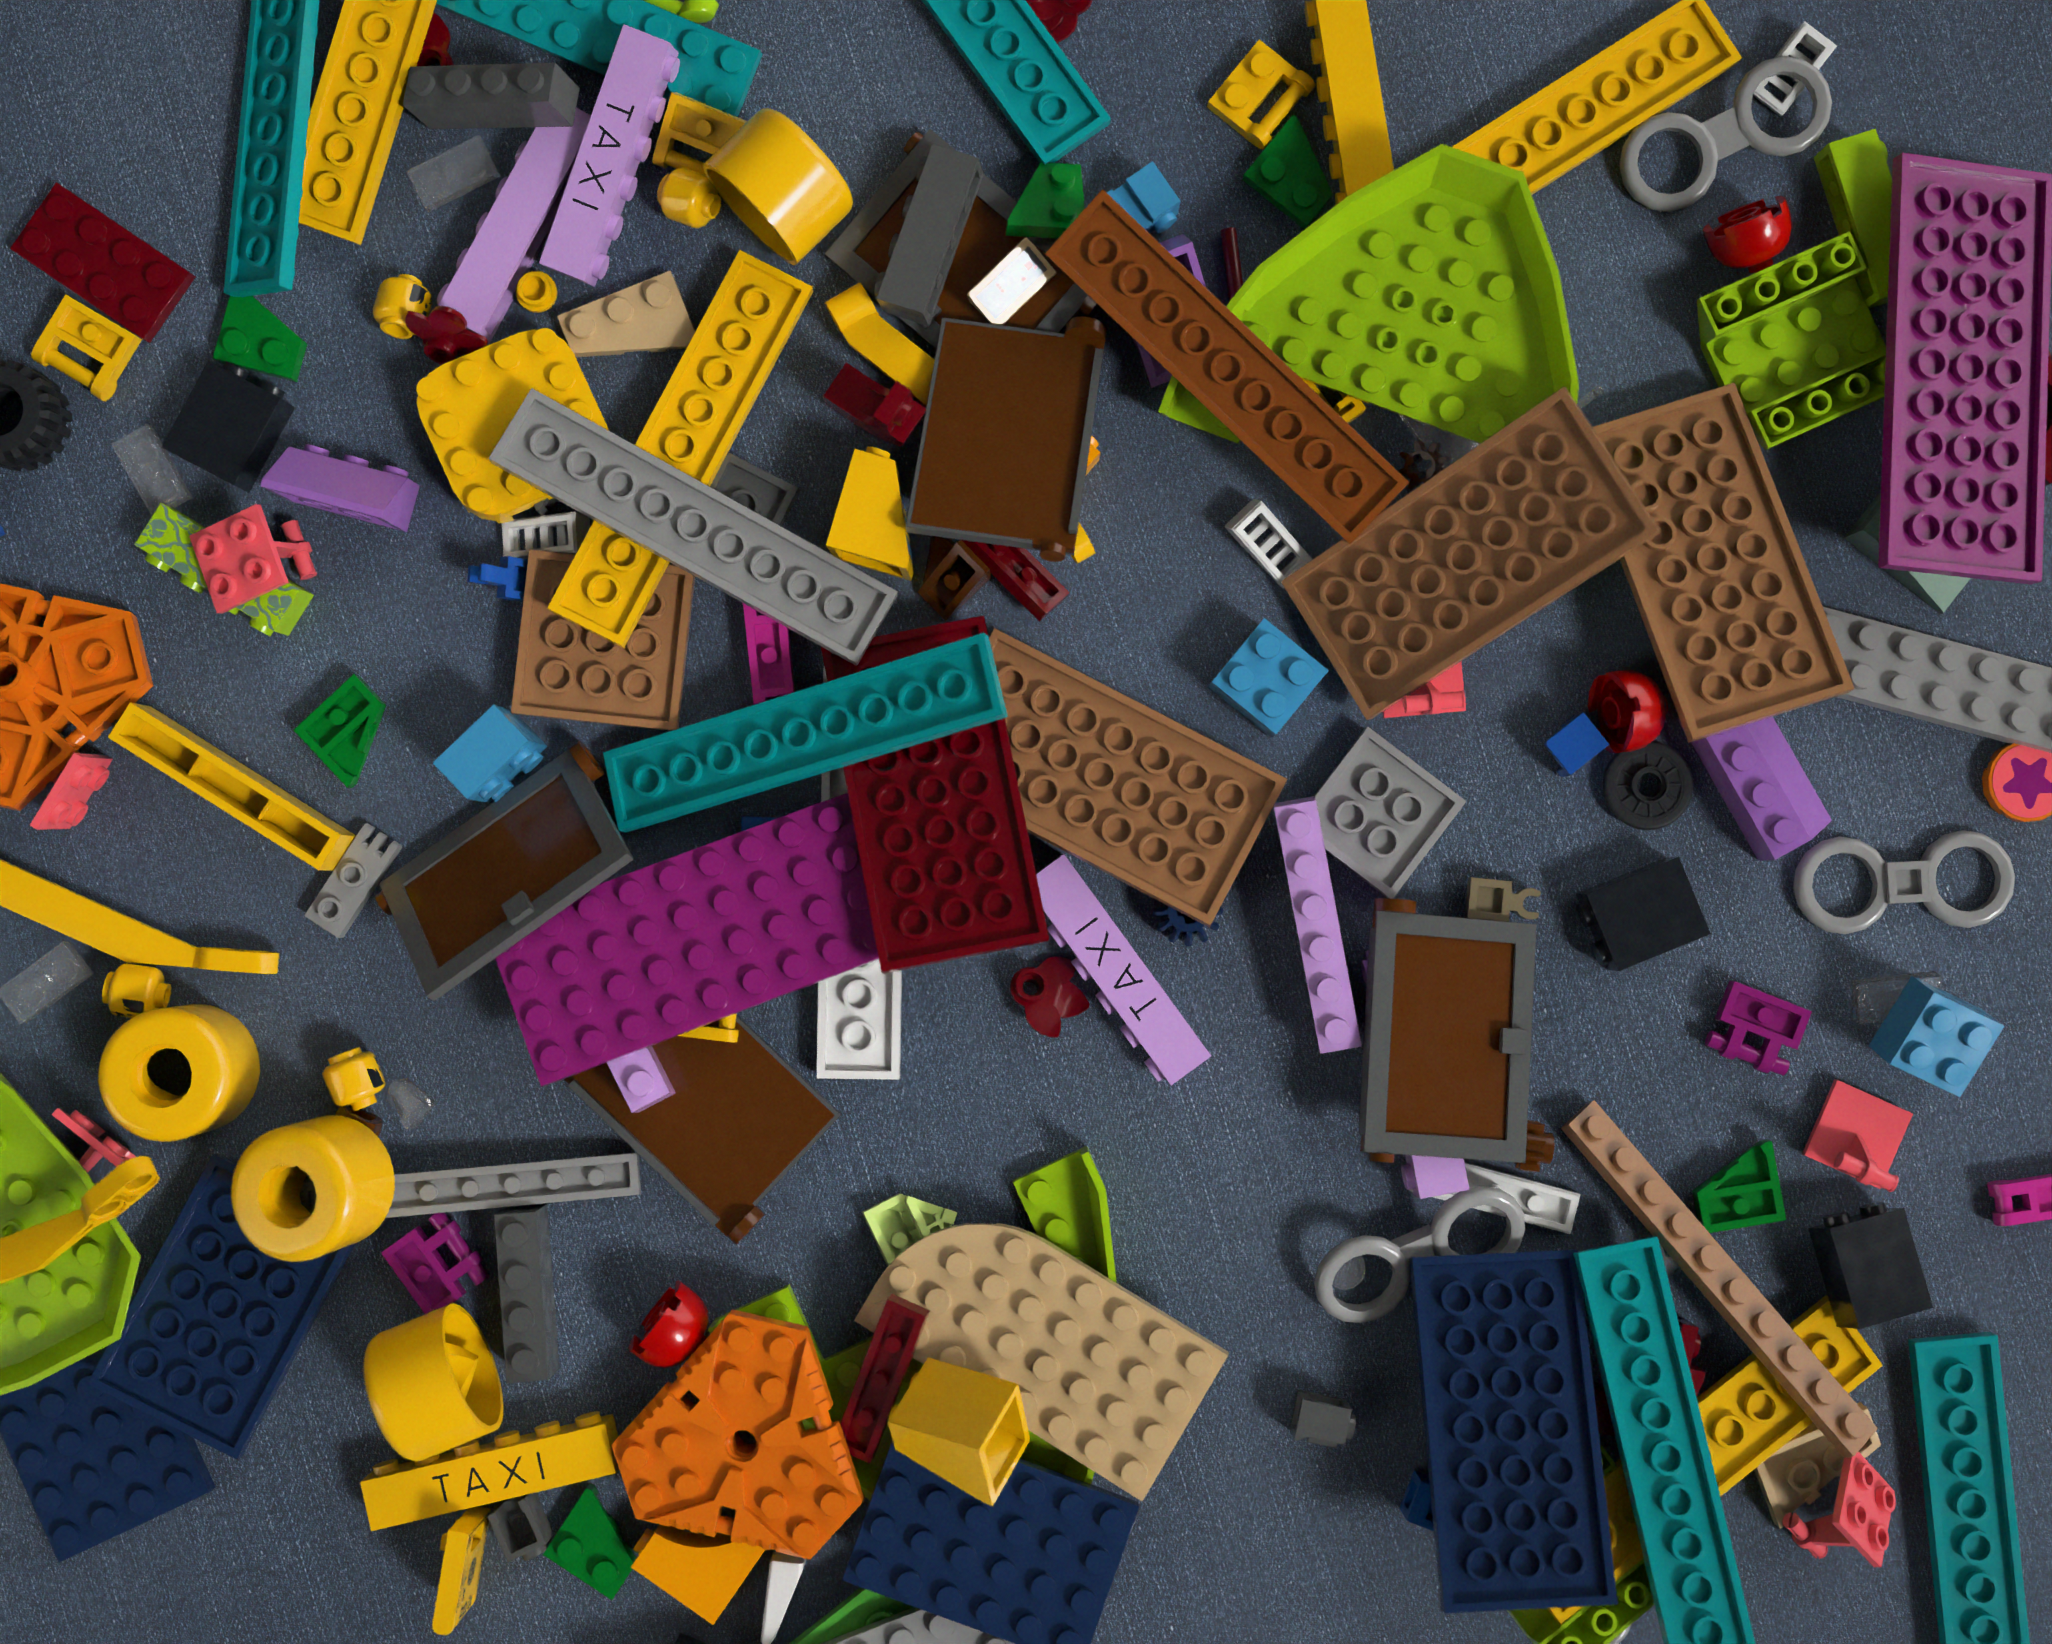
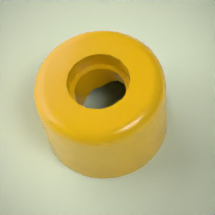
[703,108,853,265]
[98,1004,260,1142]
[231,1115,395,1262]
[363,1303,504,1461]

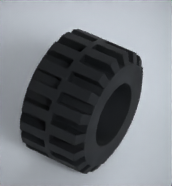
[0,359,73,472]

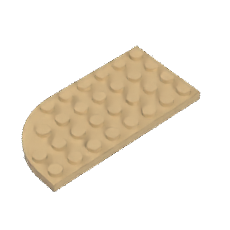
[854,1223,1229,1501]

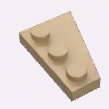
[557,271,695,357]
[1754,1402,1881,1529]

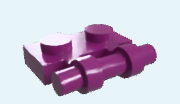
[1705,980,1812,1076]
[381,1213,490,1314]

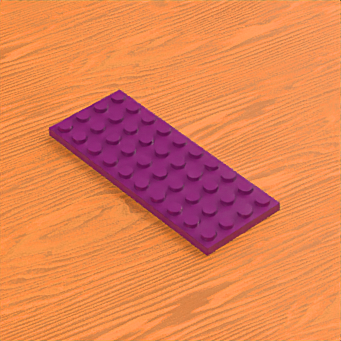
[1878,152,2052,585]
[495,792,879,1087]

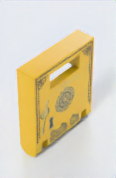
[432,1506,491,1635]

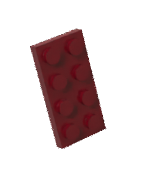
[10,182,196,343]

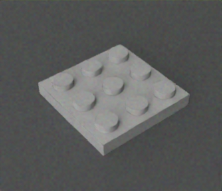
[1314,727,1467,899]

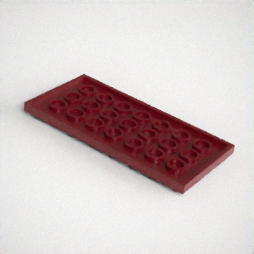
[821,615,1049,974]

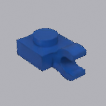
[467,556,528,602]

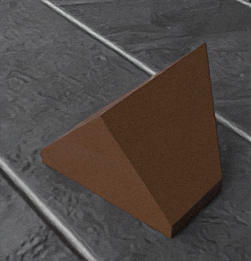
[918,536,991,621]

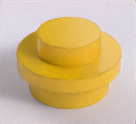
[516,271,558,313]

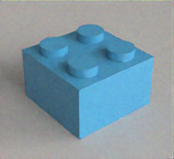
[1208,618,1329,738]
[433,704,548,803]
[1869,976,2005,1097]

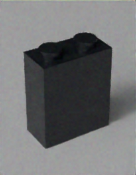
[161,360,295,493]
[1576,857,1711,971]
[1808,1202,1933,1329]

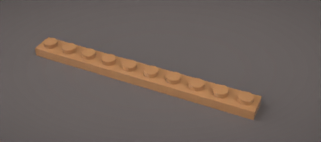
[1561,1100,1878,1458]

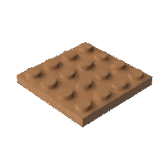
[511,549,695,731]

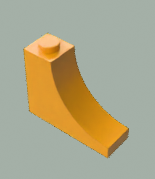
[631,1524,766,1625]

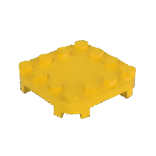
[417,328,609,524]

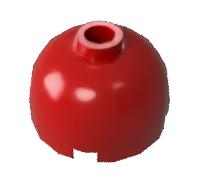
[1703,196,1792,273]
[1588,670,1668,753]
[628,1280,709,1368]

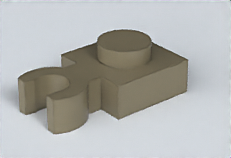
[1464,877,1541,922]

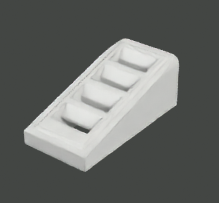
[1753,21,1837,117]
[1225,499,1313,588]
[502,511,590,559]
[760,1550,806,1644]

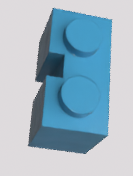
[1085,161,1181,234]

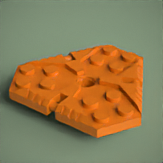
[0,583,153,811]
[611,1309,864,1560]

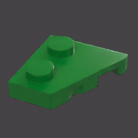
[1242,115,1333,230]
[1005,162,1085,238]
[213,296,307,382]
[294,674,386,788]
[1692,1139,1786,1233]
[543,1483,636,1600]

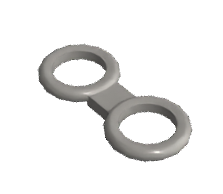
[1619,56,1832,212]
[1793,830,2015,935]
[1314,1186,1525,1323]

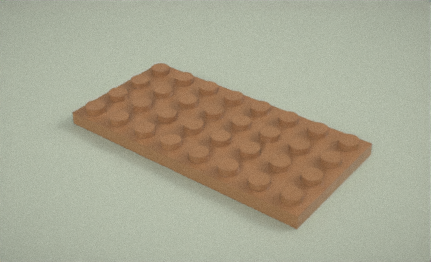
[1592,383,1855,742]
[1281,387,1661,720]
[989,628,1288,928]

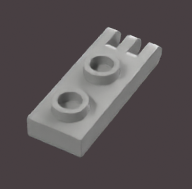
[304,823,402,938]

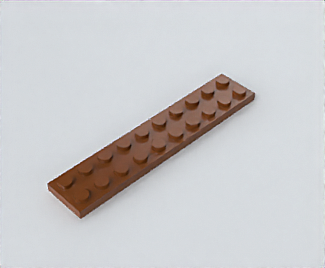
[1045,189,1410,544]

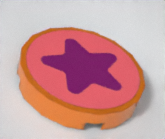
[1982,743,2052,822]

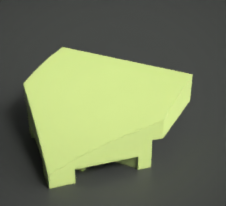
[862,1193,957,1266]

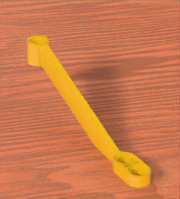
[824,282,1095,564]
[0,859,280,974]
[0,1156,160,1284]

